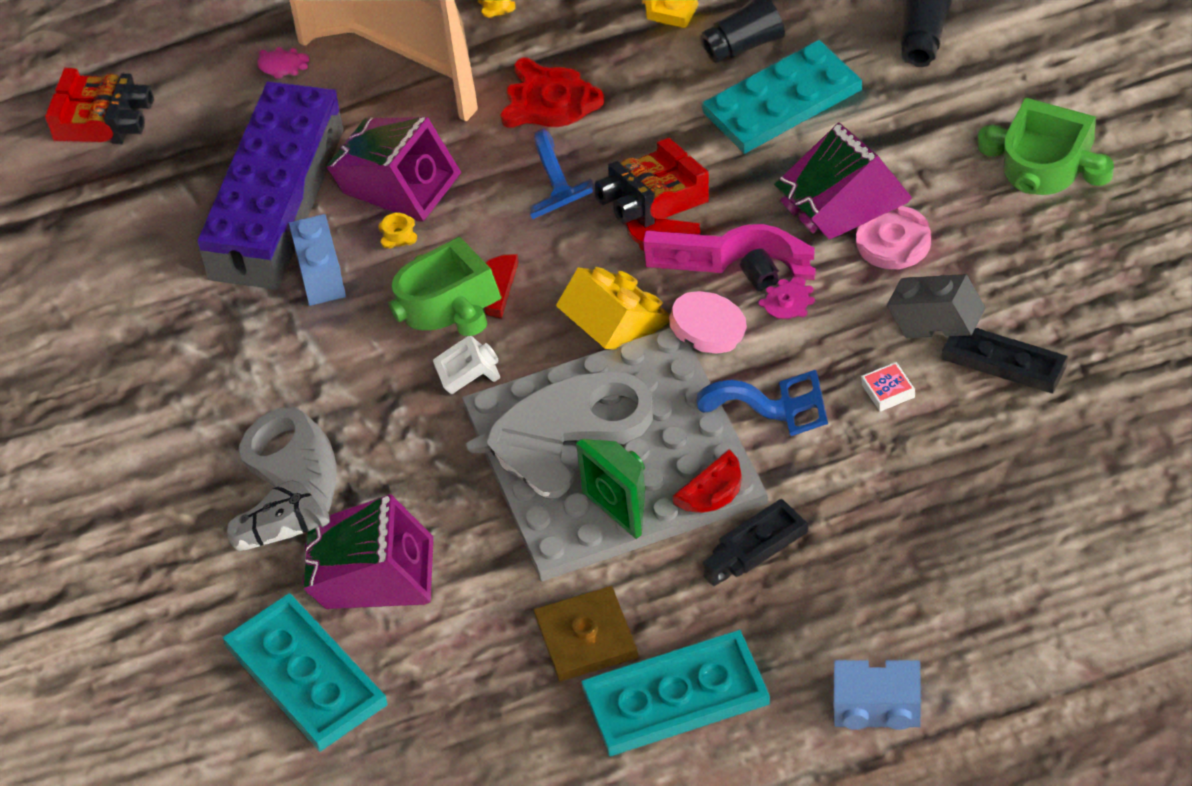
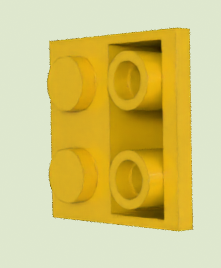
[556,267,670,350]

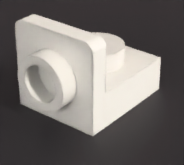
[433,336,500,394]

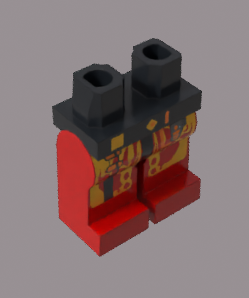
[45,68,154,144]
[595,137,709,227]

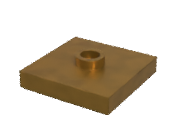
[534,586,639,682]

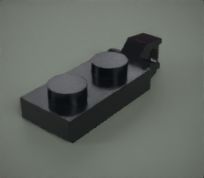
[702,499,808,587]

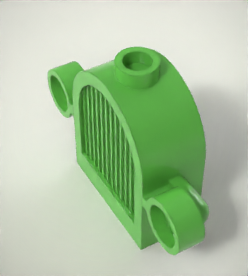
[978,97,1114,195]
[388,236,502,336]

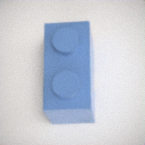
[289,214,346,306]
[834,660,921,730]

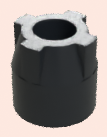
[740,249,779,291]

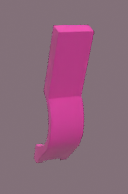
[644,224,816,280]

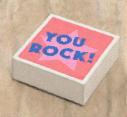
[861,362,915,412]

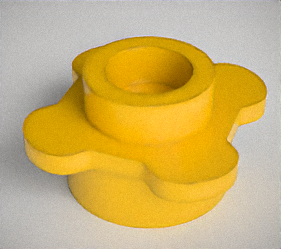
[477,0,516,17]
[378,213,417,249]

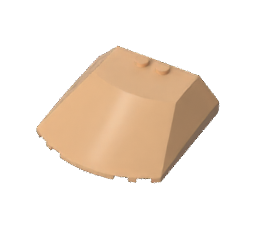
[290,0,478,121]

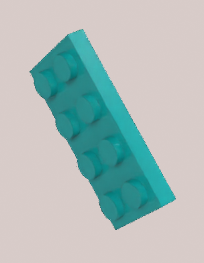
[702,40,862,154]
[223,593,388,752]
[581,630,770,757]

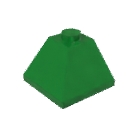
[576,439,645,539]

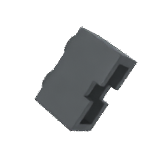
[887,274,986,338]

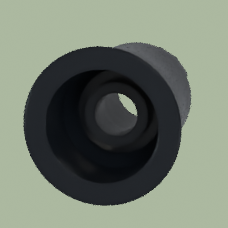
[700,0,785,63]
[901,0,952,67]

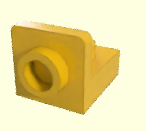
[642,0,699,28]

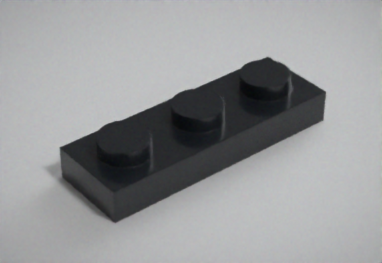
[942,328,1068,394]

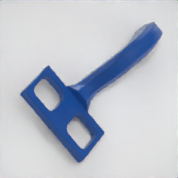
[530,128,594,219]
[696,369,829,436]

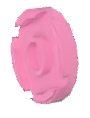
[856,206,931,269]
[669,291,747,354]

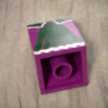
[326,117,461,221]
[774,122,912,240]
[302,494,434,609]

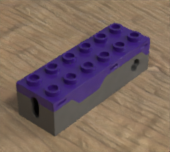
[197,81,344,290]

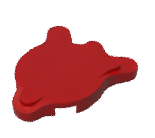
[500,57,604,128]

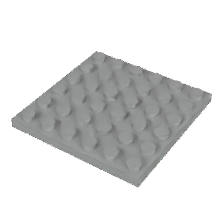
[462,328,768,582]

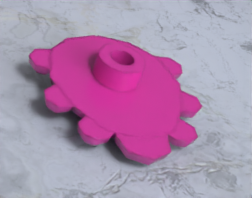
[257,47,309,79]
[758,277,815,319]

